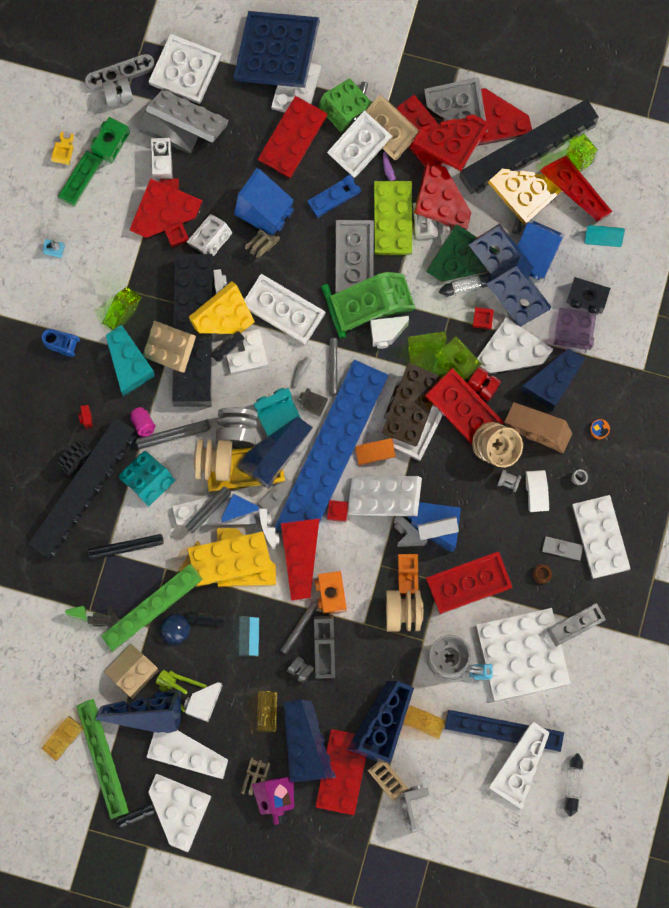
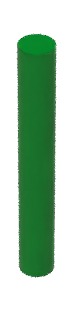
[321,284,346,339]

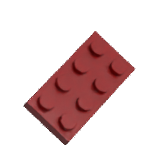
[258,95,328,179]
[396,95,445,167]
[425,368,504,445]
[426,551,513,615]
[316,729,366,815]

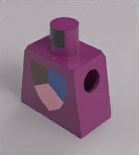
[252,776,294,825]

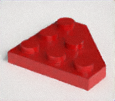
[478,88,532,145]
[413,114,490,172]
[414,161,472,230]
[129,178,203,238]

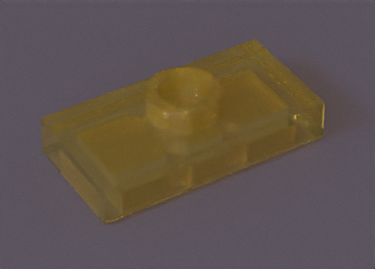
[257,691,277,732]

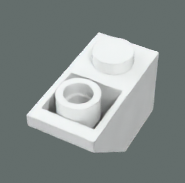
[151,138,173,181]

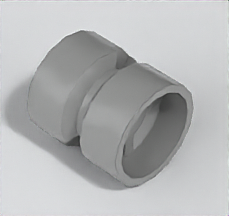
[102,77,133,107]

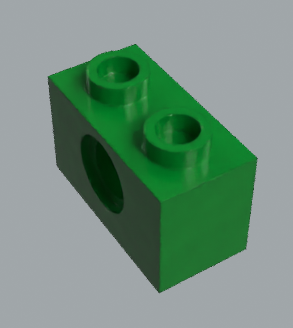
[90,117,130,164]

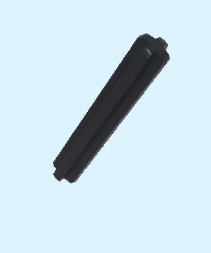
[88,534,164,560]

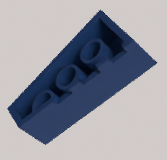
[347,681,414,763]
[284,700,336,782]

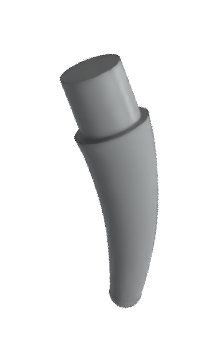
[292,357,312,388]

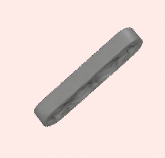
[85,54,155,91]

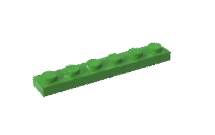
[101,564,203,651]
[76,699,129,819]

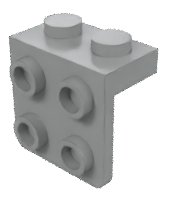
[400,785,429,833]

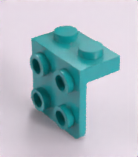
[254,388,301,437]
[119,451,176,507]

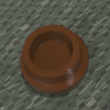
[533,564,552,584]

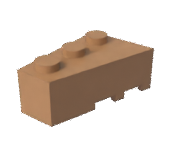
[504,402,572,454]

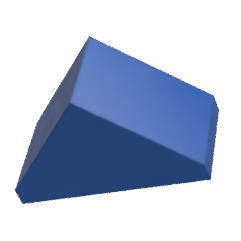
[221,493,259,522]

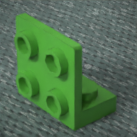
[318,78,372,133]

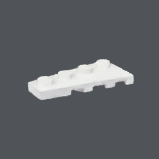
[172,488,257,526]
[488,721,549,809]
[147,730,228,779]

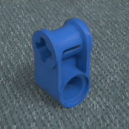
[42,329,80,357]

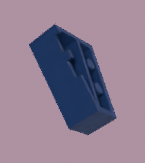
[521,349,585,410]

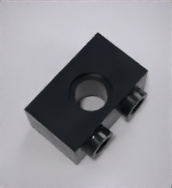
[566,277,611,314]

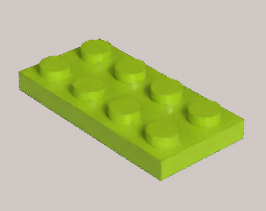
[374,181,412,255]

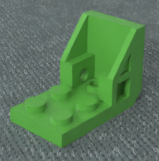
[330,272,416,331]

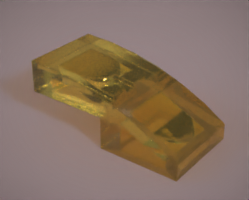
[41,716,84,761]

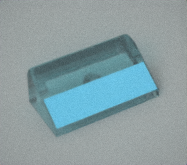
[239,616,259,657]

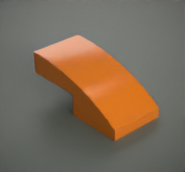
[355,438,396,465]
[398,554,418,596]

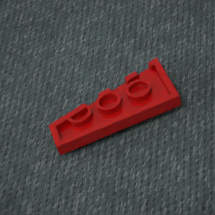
[540,155,613,222]
[281,518,320,601]

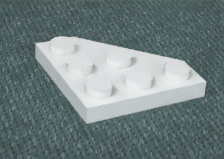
[474,318,553,375]
[149,774,211,852]

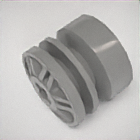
[216,407,258,448]
[428,635,471,682]

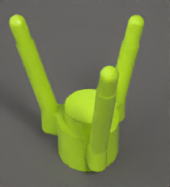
[156,670,207,712]

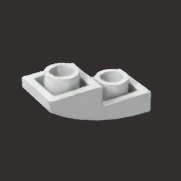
[526,470,549,512]
[259,509,279,550]

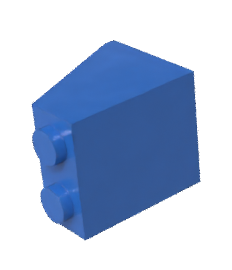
[234,168,294,236]
[517,219,565,280]
[407,502,461,552]

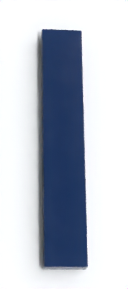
[444,710,564,752]

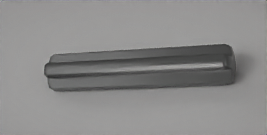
[186,486,231,533]

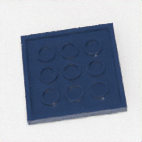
[233,11,320,88]

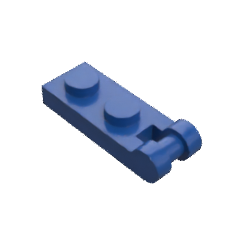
[307,175,361,218]

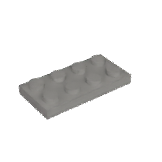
[146,89,229,143]
[336,220,374,293]

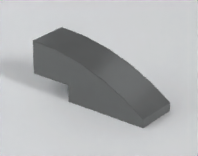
[138,110,198,154]
[314,616,335,679]

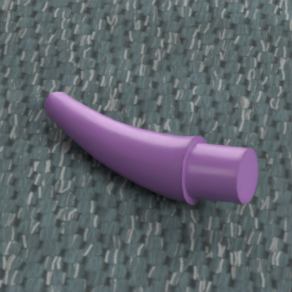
[383,152,396,181]

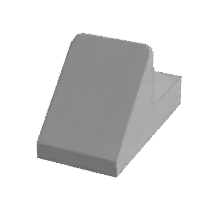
[393,516,428,547]

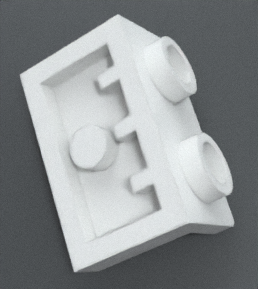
[187,214,232,256]

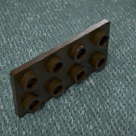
[382,363,441,447]

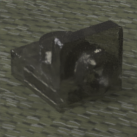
[298,388,328,417]
[88,605,117,627]

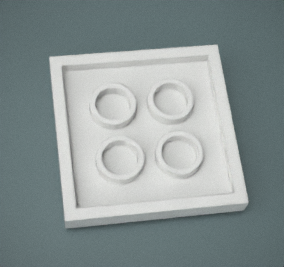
[149,34,222,104]

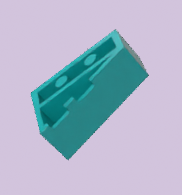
[106,325,155,397]

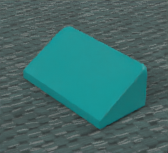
[584,225,625,247]

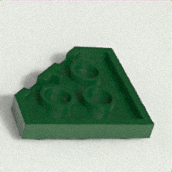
[426,224,499,282]

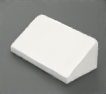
[413,203,438,240]

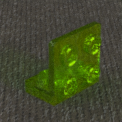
[407,331,450,375]

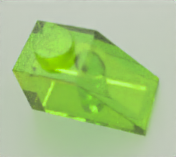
[102,287,142,330]

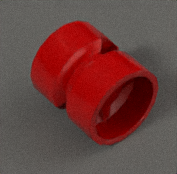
[467,367,502,402]

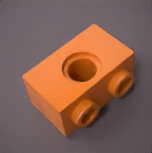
[315,571,347,615]

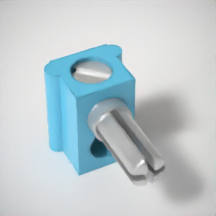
[43,239,65,258]
[468,664,493,680]

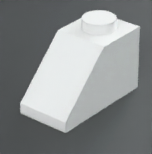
[370,316,409,349]
[184,683,223,722]

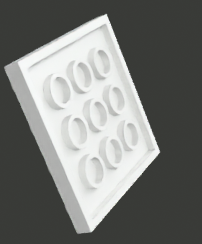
[476,608,571,702]

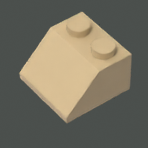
[104,644,159,699]

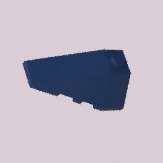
[237,416,313,489]
[96,690,181,733]

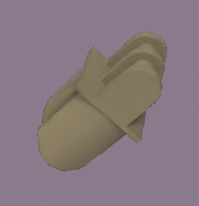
[245,229,280,259]
[241,757,270,795]

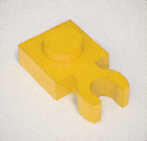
[51,132,74,165]

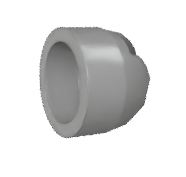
[571,469,588,485]

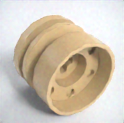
[472,422,523,467]
[193,439,232,481]
[386,590,423,632]

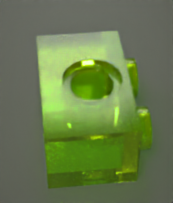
[566,133,598,172]
[435,336,481,380]

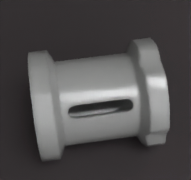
[497,469,521,492]

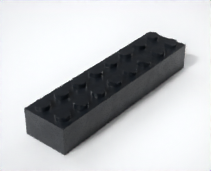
[172,254,214,407]

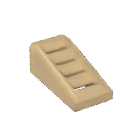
[368,762,408,801]

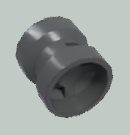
[287,656,314,683]

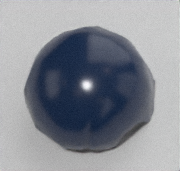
[160,614,190,645]

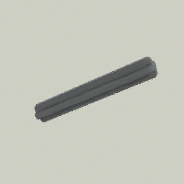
[136,420,210,449]

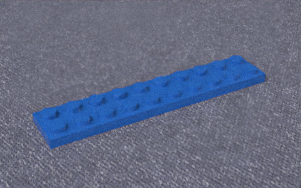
[274,359,389,534]

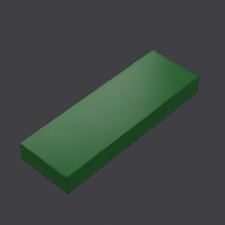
[58,150,103,207]

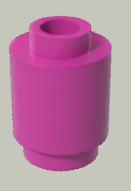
[130,407,156,436]

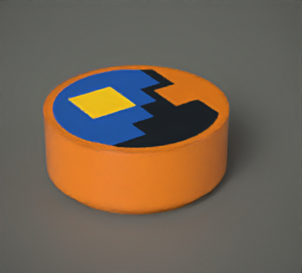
[590,419,610,439]

